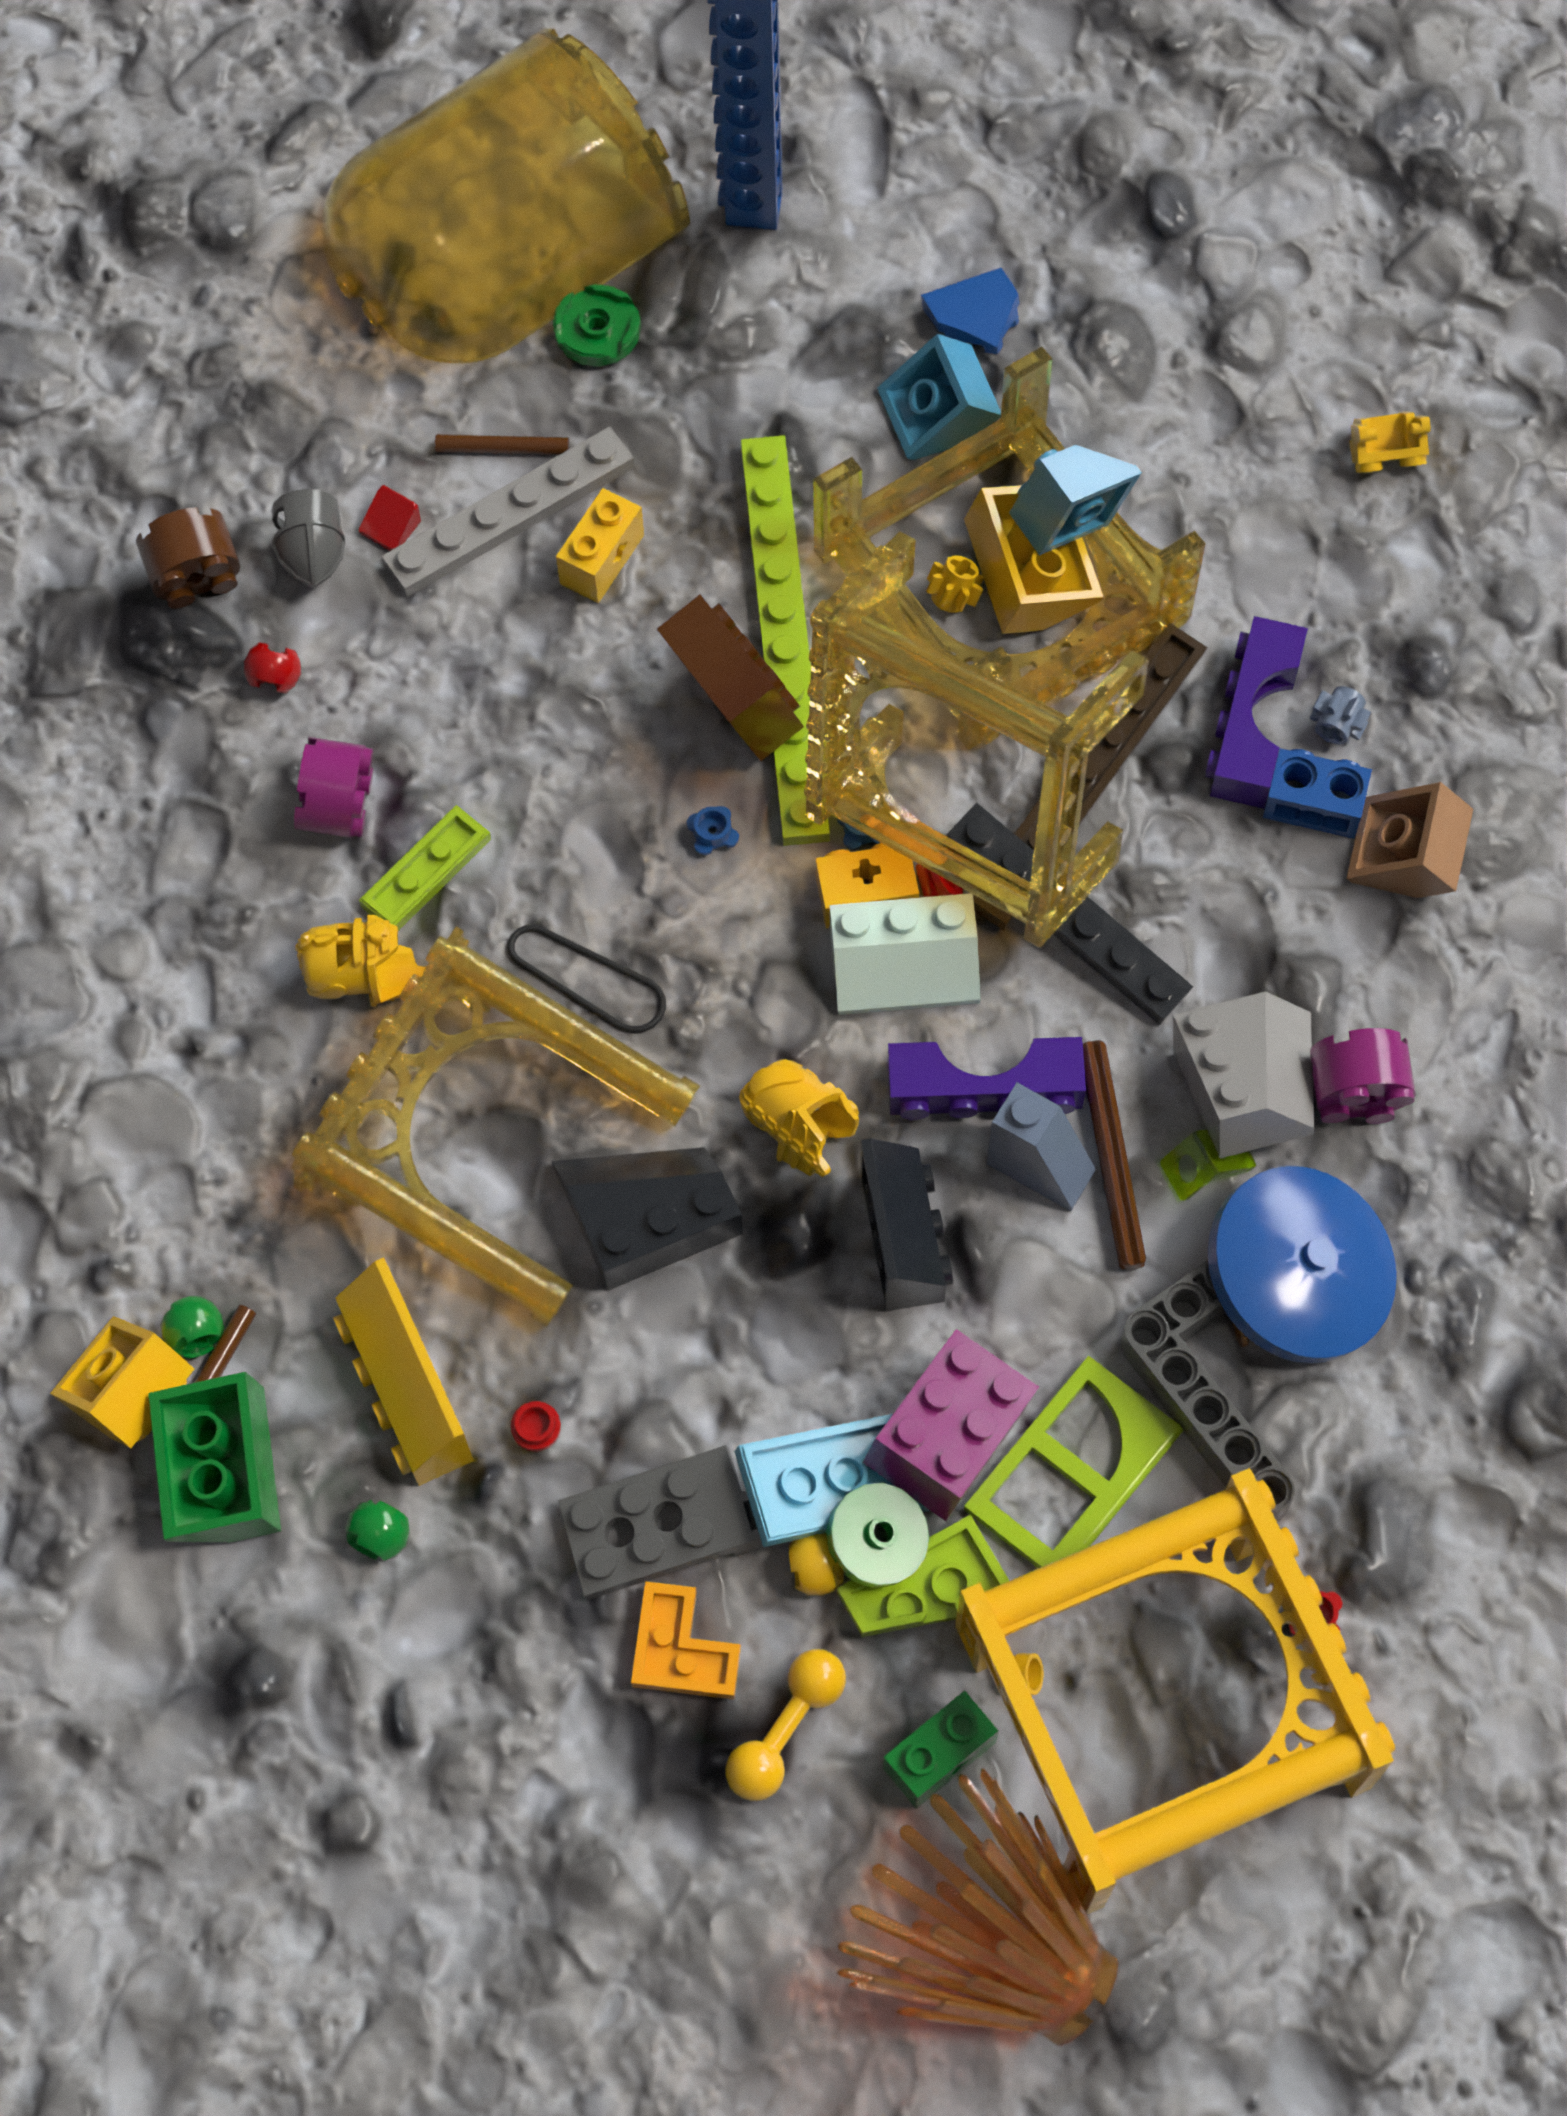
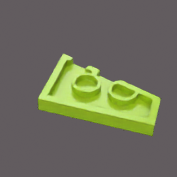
[837,1515,1009,1637]

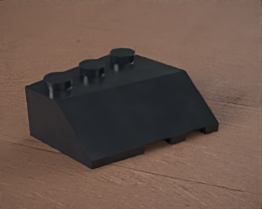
[551,1147,743,1291]

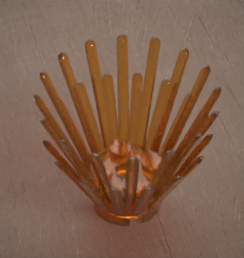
[836,1768,1119,2046]

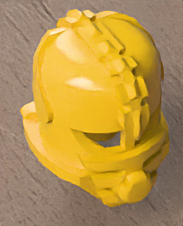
[295,915,434,1007]
[739,1059,859,1177]

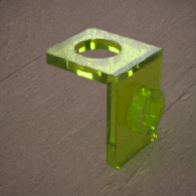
[1160,1129,1257,1201]

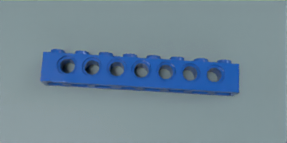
[707,0,783,230]

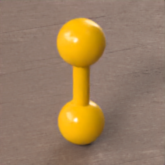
[726,1649,846,1801]

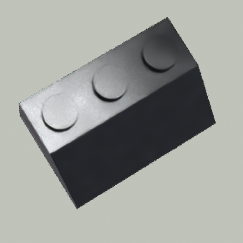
[860,1138,953,1312]

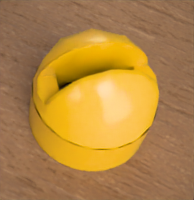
[1013,1653,1044,1695]

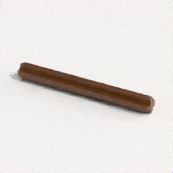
[1083,1040,1146,1270]

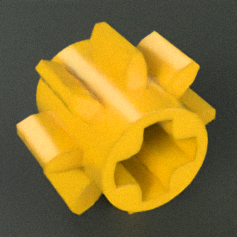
[926,556,984,613]

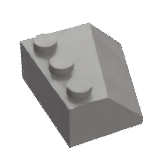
[1173,991,1314,1158]

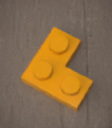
[631,1581,741,1700]

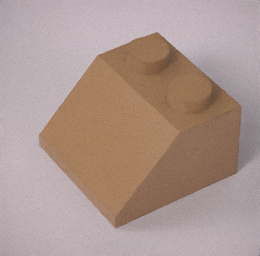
[1346,782,1473,898]

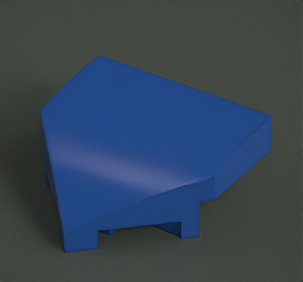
[921,268,1020,355]

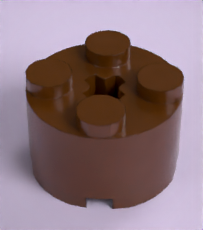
[136,507,240,609]

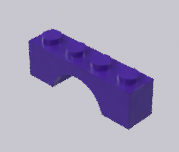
[1205,616,1308,809]
[887,1037,1086,1120]

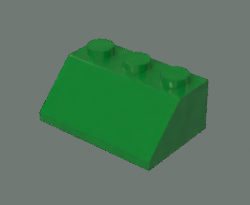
[148,1372,281,1542]

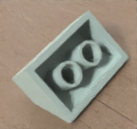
[830,893,981,1015]

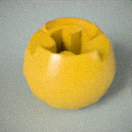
[789,1533,844,1596]

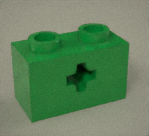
[883,1690,999,1809]

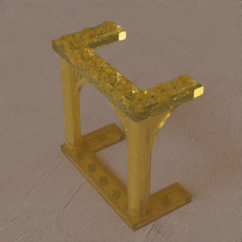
[813,347,1206,750]
[804,531,1149,948]

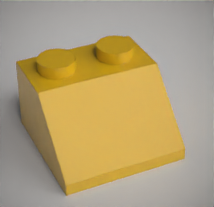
[50,1316,195,1448]

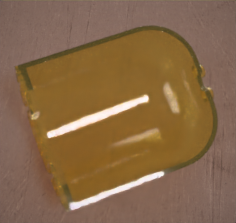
[321,28,691,363]

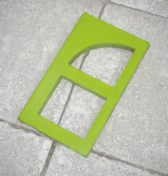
[964,1355,1184,1569]

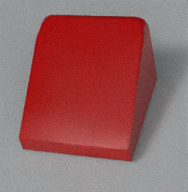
[358,484,421,551]

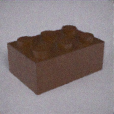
[657,594,804,761]

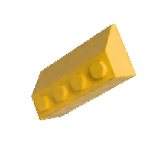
[333,1257,474,1486]

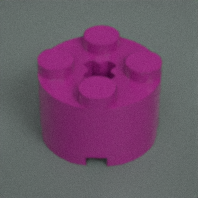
[294,737,374,838]
[1310,1028,1416,1124]

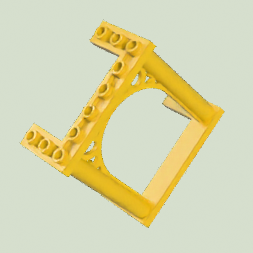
[955,1468,1395,1915]

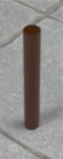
[435,434,570,455]
[195,1304,256,1382]

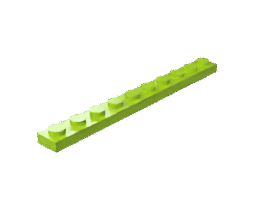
[741,435,830,846]

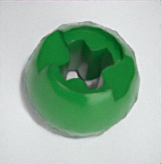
[160,1296,224,1358]
[345,1500,410,1561]

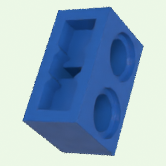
[1263,748,1372,839]

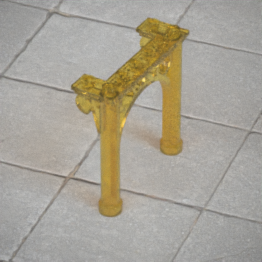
[291,926,701,1327]

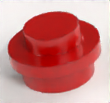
[510,1401,561,1452]

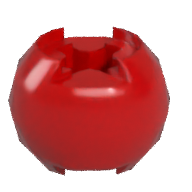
[243,642,302,694]

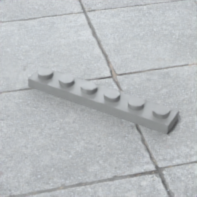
[382,426,635,597]

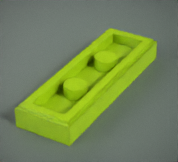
[359,805,492,931]

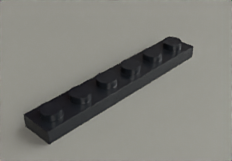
[944,802,1194,1025]

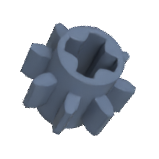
[1310,686,1371,744]

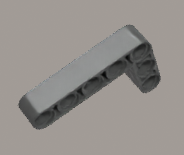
[1120,1260,1295,1522]

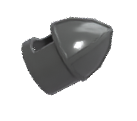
[271,489,346,587]

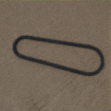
[508,924,666,1033]

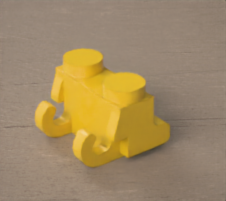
[1349,411,1431,473]

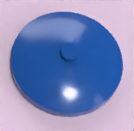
[1208,1166,1396,1363]

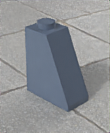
[987,1083,1096,1211]

